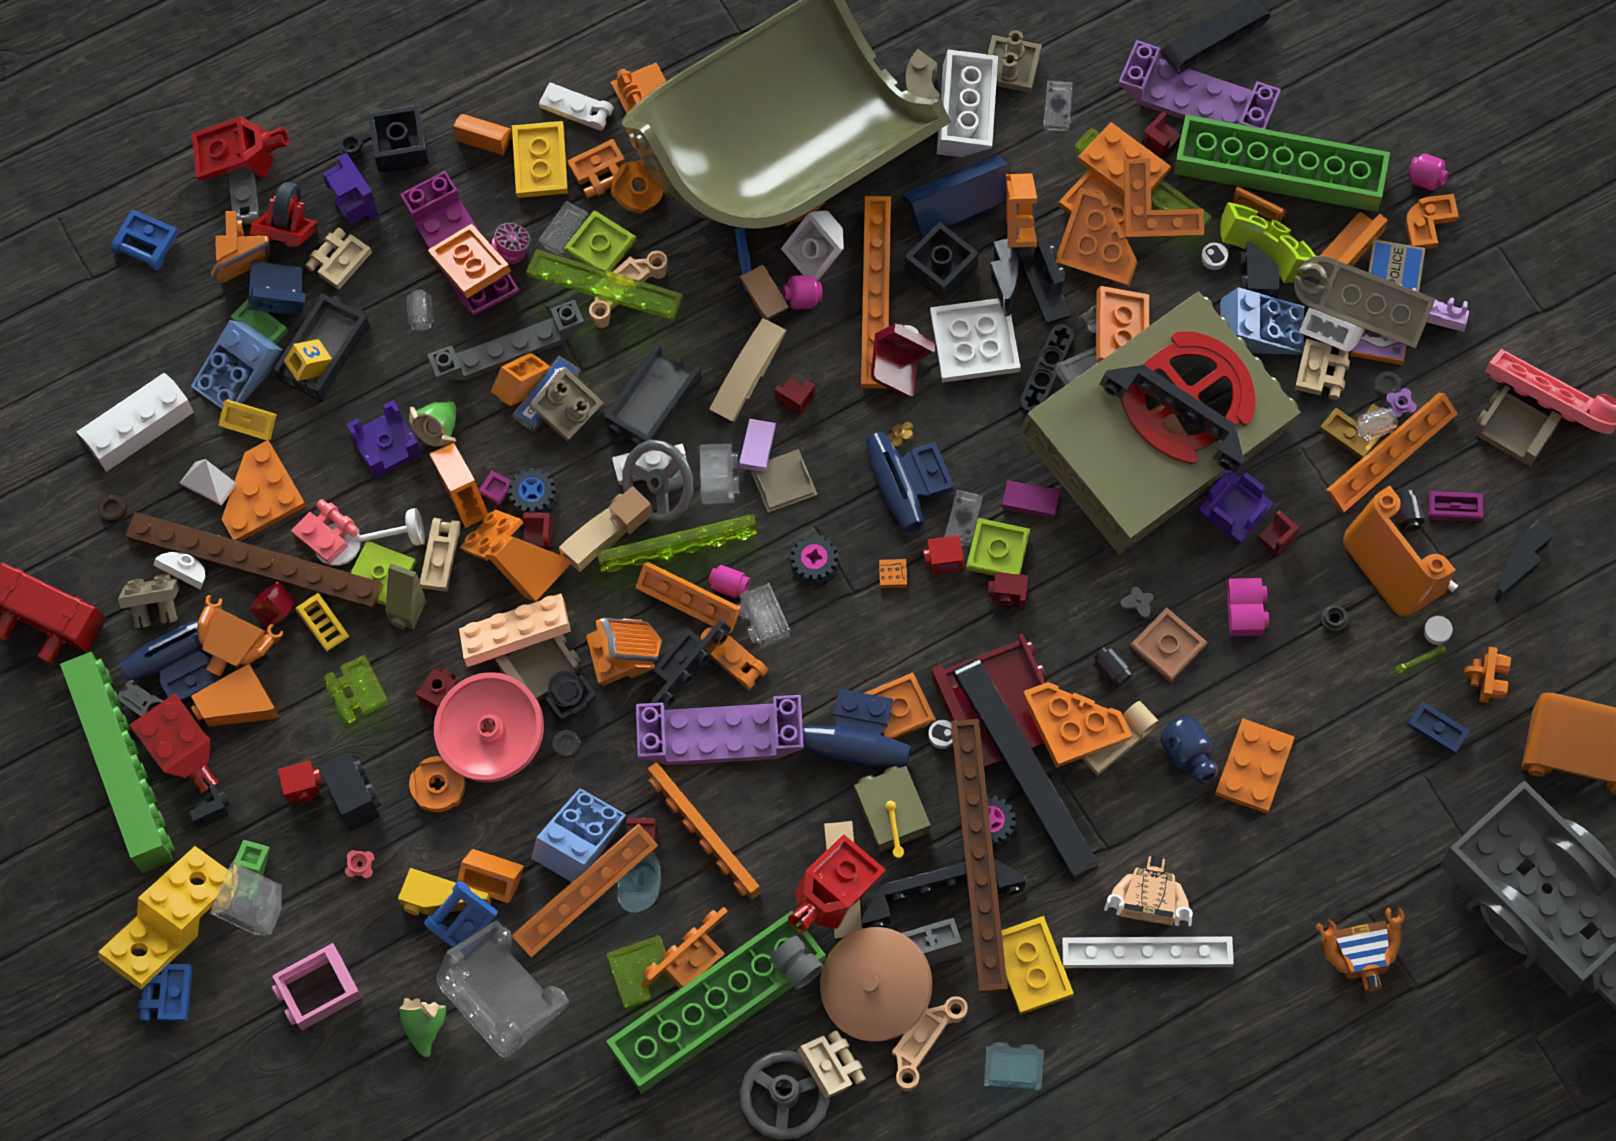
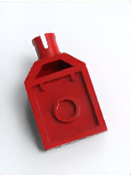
[192,117,290,182]
[130,693,219,795]
[788,834,886,933]

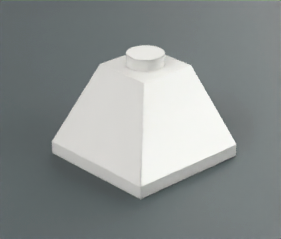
[781,210,844,282]

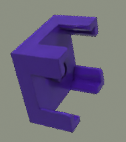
[346,400,422,479]

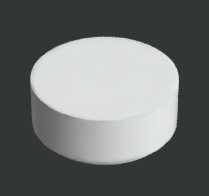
[1424,616,1453,645]

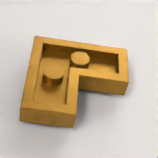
[1319,404,1395,460]

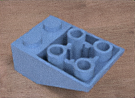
[1220,287,1304,355]
[191,320,283,409]
[531,788,626,882]

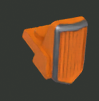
[211,211,270,283]
[586,618,662,686]

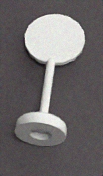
[316,508,425,566]

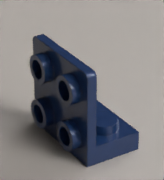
[248,261,305,316]

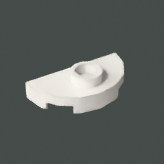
[154,552,205,589]

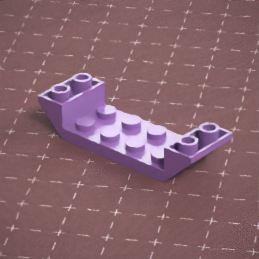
[1118,40,1281,129]
[636,695,804,765]

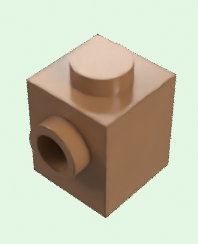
[609,486,653,535]

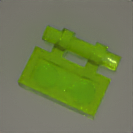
[324,654,389,723]

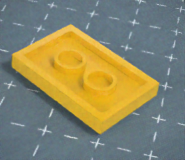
[512,121,568,198]
[1001,916,1074,1015]

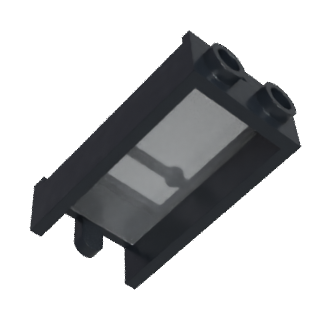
[273,294,371,402]
[604,343,702,447]

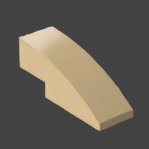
[559,508,626,572]

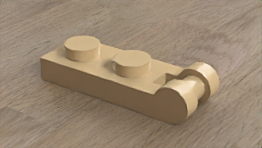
[420,518,461,592]

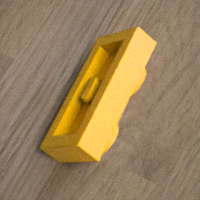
[218,400,277,440]

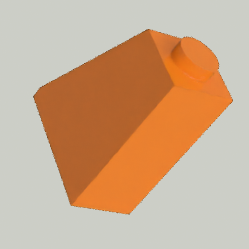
[430,443,488,528]
[484,534,572,601]
[191,664,279,727]

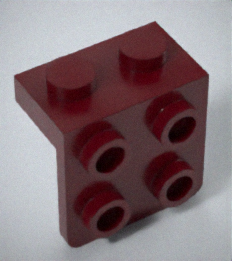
[871,323,935,398]

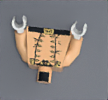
[1104,856,1193,926]

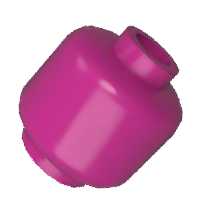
[1408,154,1449,191]
[782,275,822,310]

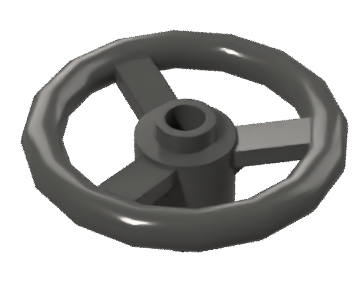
[622,440,693,524]
[739,1050,830,1140]

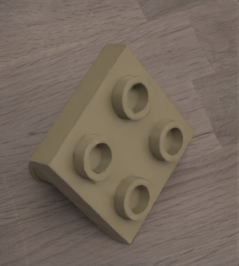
[988,30,1042,93]
[529,367,604,442]
[118,574,180,628]

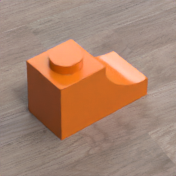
[491,353,551,406]

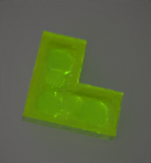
[606,935,666,1008]

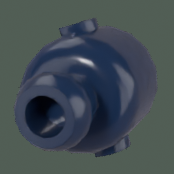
[1160,716,1218,784]

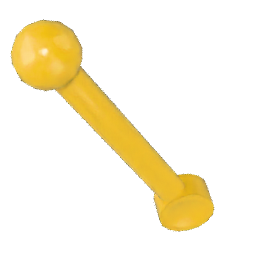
[885,801,904,858]

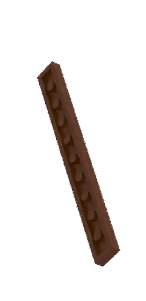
[125,512,383,610]
[951,719,1008,994]

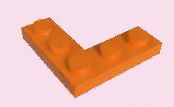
[1123,158,1204,238]

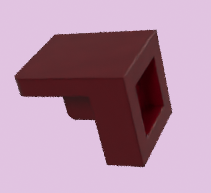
[1142,112,1181,158]
[774,379,816,416]
[1258,510,1299,557]
[523,512,553,550]
[249,581,295,629]

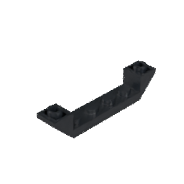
[1099,365,1244,473]
[862,859,1026,929]

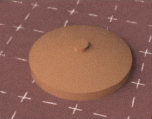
[820,927,932,1042]

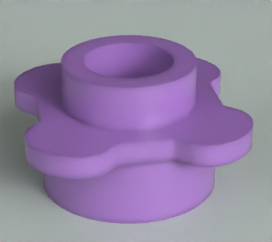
[1386,388,1417,418]

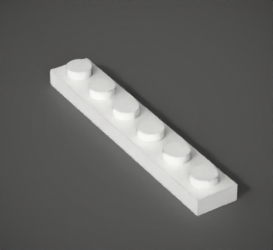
[1062,937,1233,968]

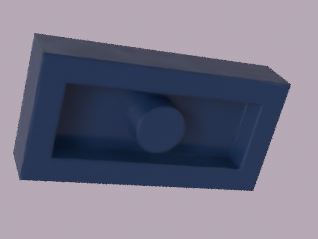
[1407,701,1470,755]

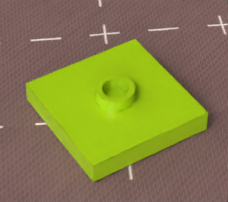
[564,210,636,278]
[966,518,1030,576]
[351,541,416,606]

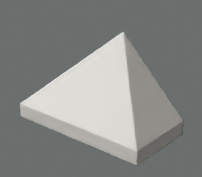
[180,459,237,505]

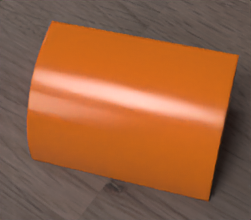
[453,114,513,155]
[457,849,524,903]

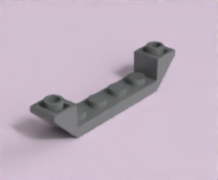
[428,300,584,381]

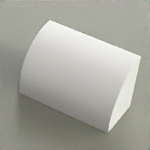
[1299,308,1365,351]

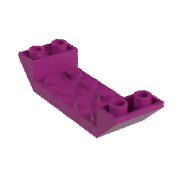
[400,171,519,316]

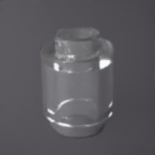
[406,290,434,331]
[1355,407,1398,441]

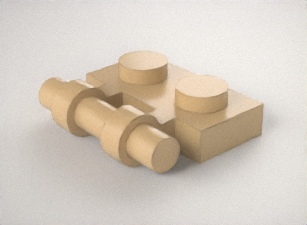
[305,227,372,290]
[1295,339,1350,400]
[797,1031,866,1099]

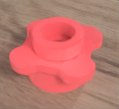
[345,850,374,878]

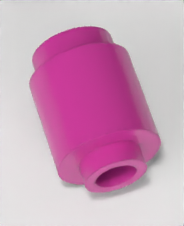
[708,565,750,599]

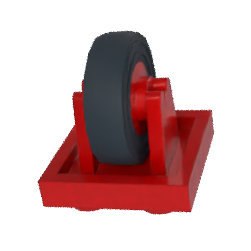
[250,182,318,247]

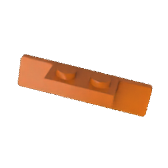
[641,907,728,989]

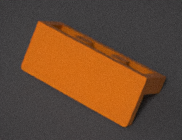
[1320,212,1387,266]

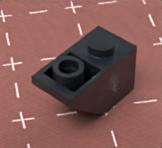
[1240,242,1279,298]

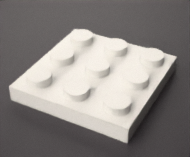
[930,298,1020,382]

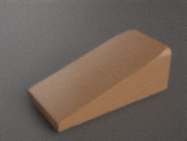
[740,265,789,320]

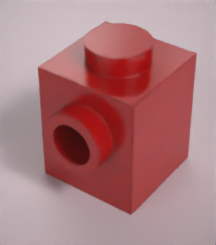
[278,761,323,803]

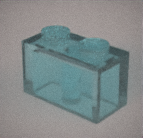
[984,1042,1044,1090]

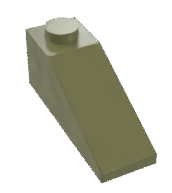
[385,563,427,630]

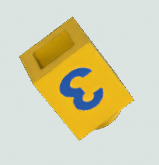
[284,339,332,381]

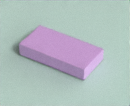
[739,419,776,472]

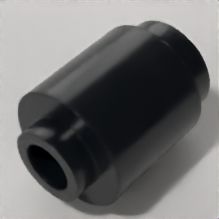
[1395,490,1425,532]
[1093,647,1134,688]

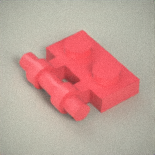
[291,499,359,565]

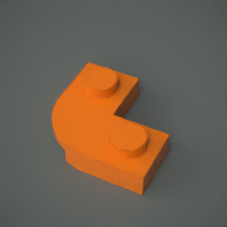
[1406,194,1459,249]

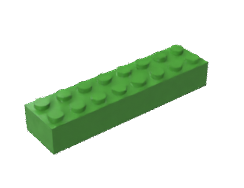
[1174,115,1390,212]
[60,652,175,874]
[606,911,826,1094]

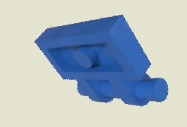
[138,964,193,1022]

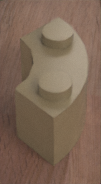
[906,49,940,99]

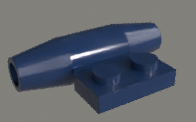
[866,432,954,533]
[119,620,221,703]
[802,689,911,767]

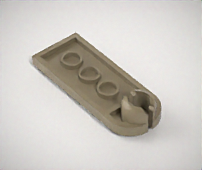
[1295,256,1436,348]

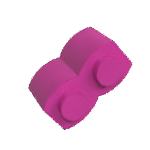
[1227,578,1269,636]

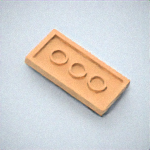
[459,594,571,667]

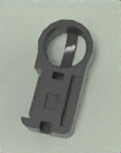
[117,680,163,716]

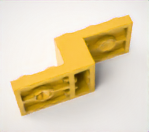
[98,846,237,990]

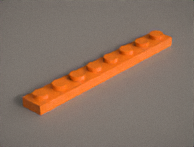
[861,196,891,388]

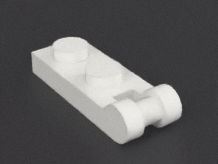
[539,83,614,130]

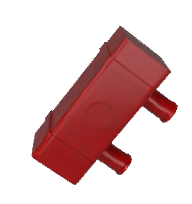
[0,563,107,665]

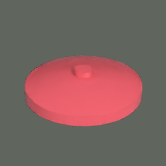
[434,673,544,782]

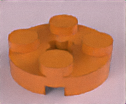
[611,160,663,213]
[409,756,466,812]

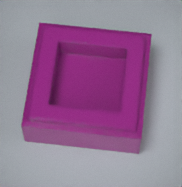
[479,470,511,507]

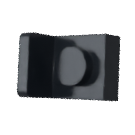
[189,784,230,829]

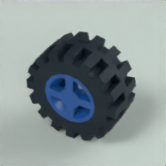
[508,468,557,517]

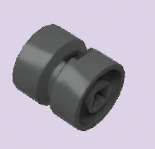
[770,936,823,990]

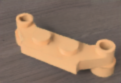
[589,251,668,328]
[892,996,968,1091]

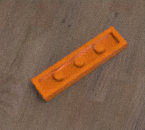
[635,562,741,633]

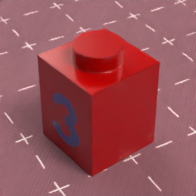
[923,535,964,574]

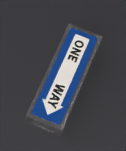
[513,356,581,432]

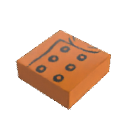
[879,559,907,589]

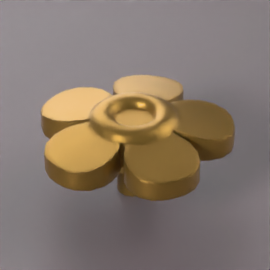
[888,422,914,448]

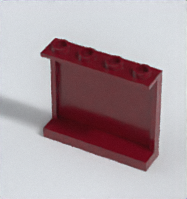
[931,633,1046,769]

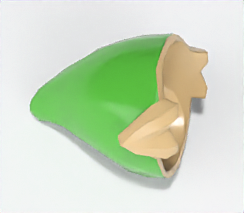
[410,401,456,447]
[400,998,446,1057]

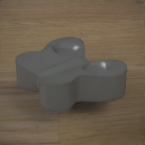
[1079,305,1096,336]
[1120,587,1153,620]

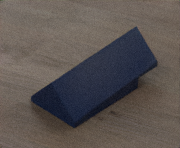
[902,155,1011,239]

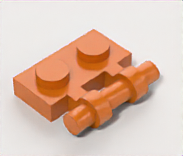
[567,139,625,199]

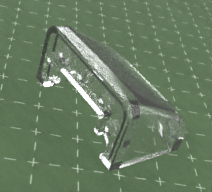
[436,920,569,1058]

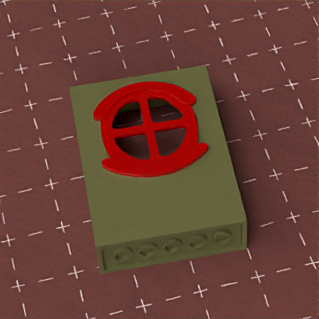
[1019,291,1301,555]

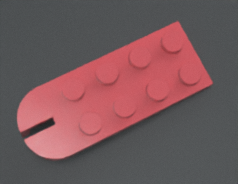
[1485,349,1616,434]

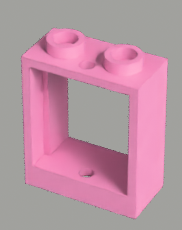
[272,943,362,1030]

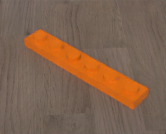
[1325,393,1458,512]
[648,762,760,900]
[512,824,658,957]

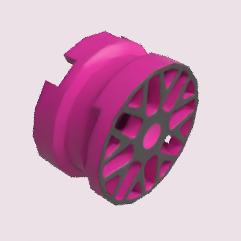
[491,223,530,264]

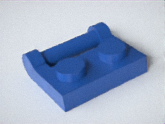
[111,209,179,270]
[424,881,498,954]

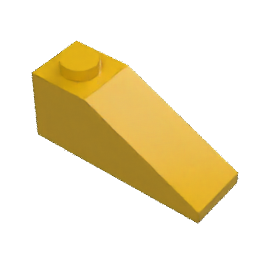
[398,868,491,915]

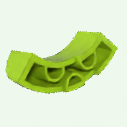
[1221,202,1316,283]

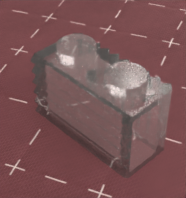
[737,583,791,649]

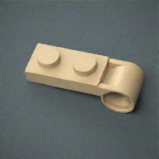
[1081,701,1159,776]

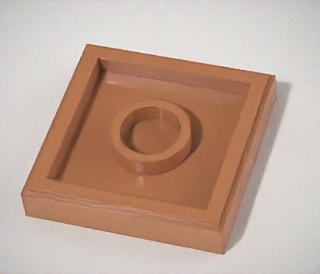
[1130,607,1207,683]

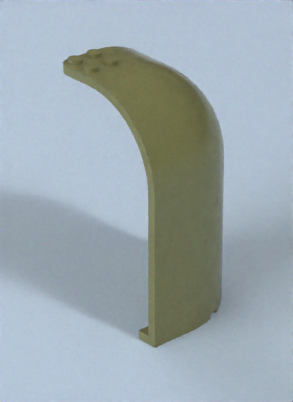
[622,0,951,228]

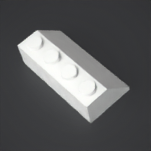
[937,50,998,157]
[77,373,194,472]

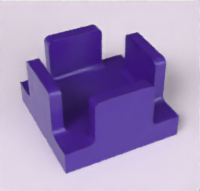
[322,153,379,224]
[1198,472,1274,545]

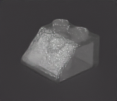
[210,862,282,936]

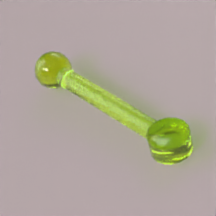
[1394,645,1447,673]

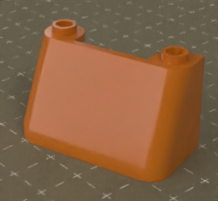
[1343,486,1455,617]
[1521,693,1616,795]

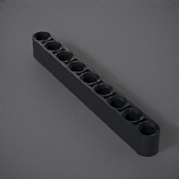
[952,658,1099,882]

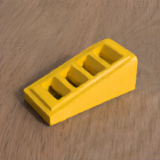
[296,593,349,652]

